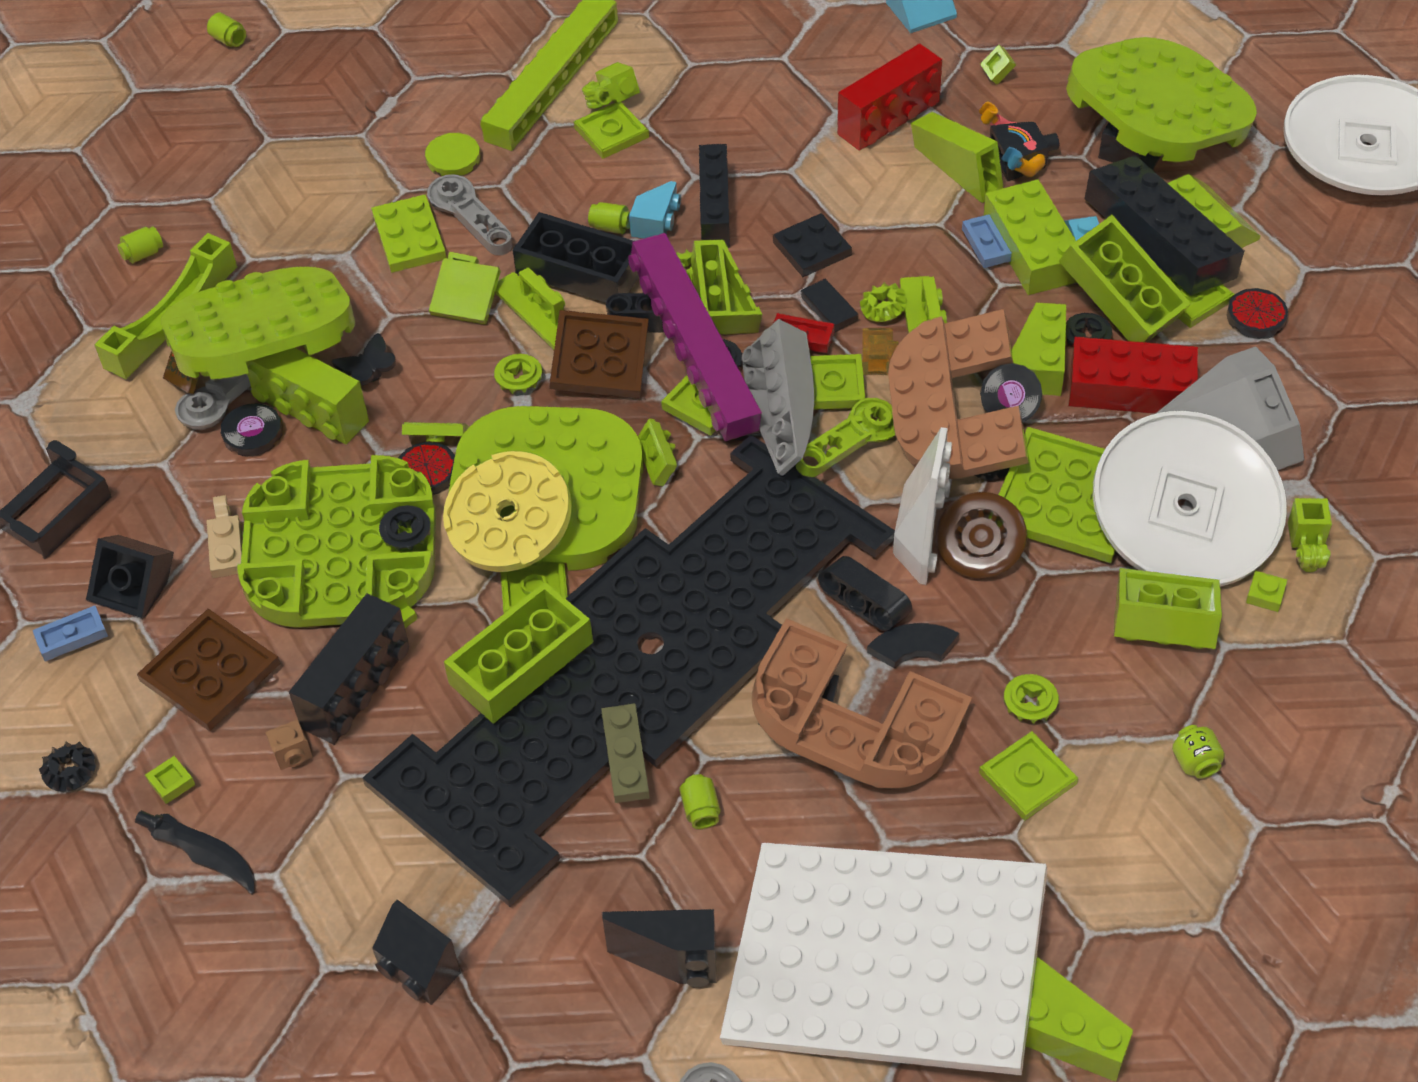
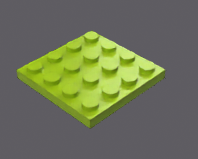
[988,427,1116,563]

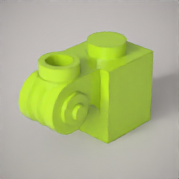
[582,62,640,109]
[1288,498,1332,572]

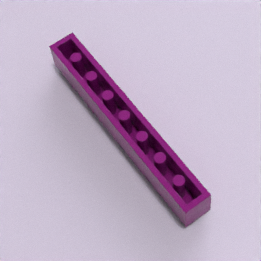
[628,233,762,441]

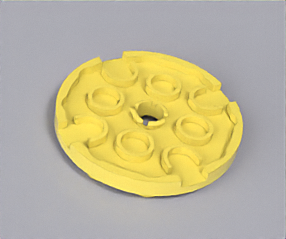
[443,451,572,572]

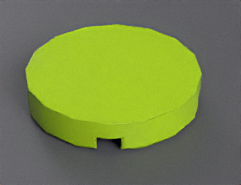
[425,133,480,176]

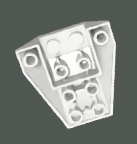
[893,427,952,585]

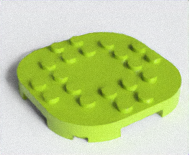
[1066,37,1257,162]
[161,267,355,379]
[448,406,643,571]
[237,455,436,627]

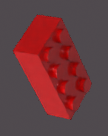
[837,43,943,151]
[1068,337,1198,414]

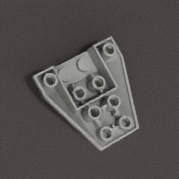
[1156,346,1304,471]

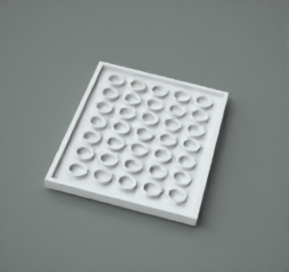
[720,843,1047,1075]

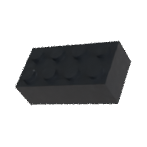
[512,212,639,303]
[289,593,409,745]

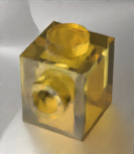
[862,328,899,375]

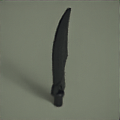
[135,810,255,894]

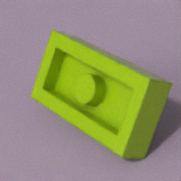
[638,419,677,486]

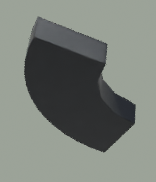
[867,623,960,669]

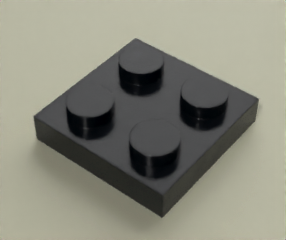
[773,213,852,277]

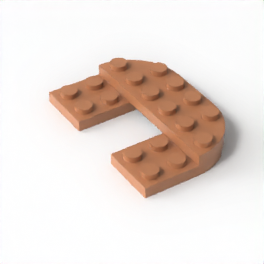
[888,309,1029,479]
[751,618,972,788]

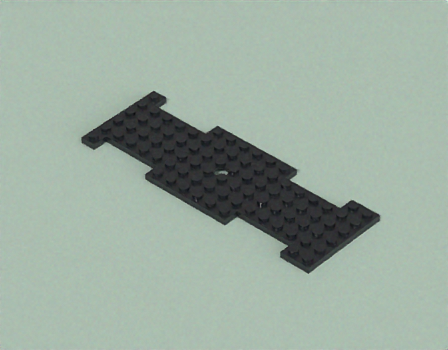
[362,435,895,907]

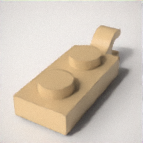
[207,495,242,578]

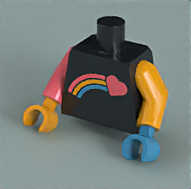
[979,101,1060,181]

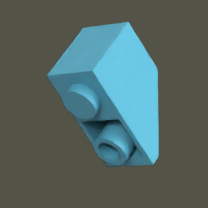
[629,181,681,239]

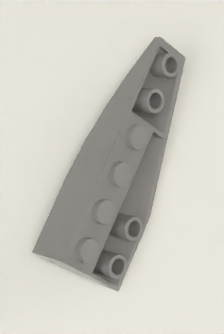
[742,319,814,476]

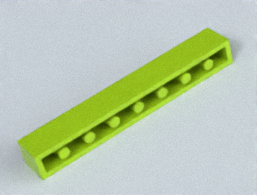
[480,0,618,151]

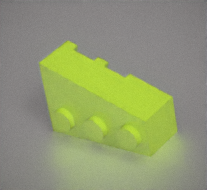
[691,240,763,334]
[1012,302,1066,396]
[1025,957,1133,1082]

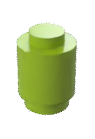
[207,12,246,47]
[588,202,630,234]
[117,226,163,263]
[679,774,721,829]

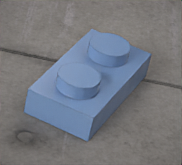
[962,214,1012,268]
[32,605,108,661]

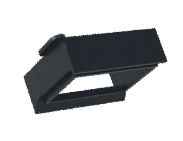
[0,440,111,559]

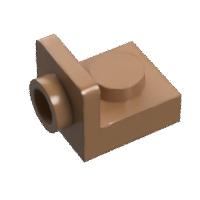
[265,719,313,770]

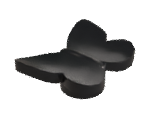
[332,333,396,386]

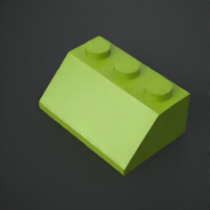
[1168,174,1261,248]
[1114,568,1222,649]

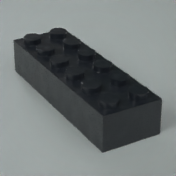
[1084,155,1245,296]

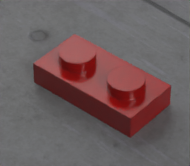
[773,313,834,353]

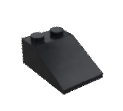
[602,909,717,987]

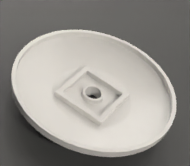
[1283,75,1418,195]
[1093,411,1287,587]

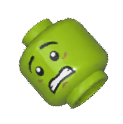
[1172,725,1225,779]

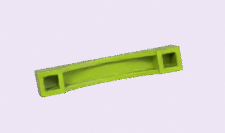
[94,233,237,379]

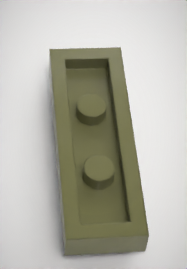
[601,704,649,803]

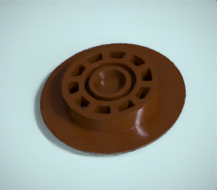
[936,492,1027,579]

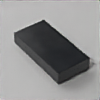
[801,278,858,333]

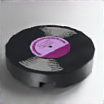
[980,363,1042,422]
[220,403,283,456]

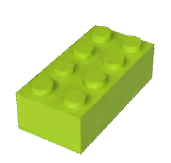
[983,179,1077,295]
[1059,215,1191,342]
[246,348,369,445]
[444,582,593,724]

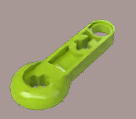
[796,398,896,477]

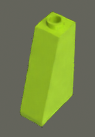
[911,112,1003,203]

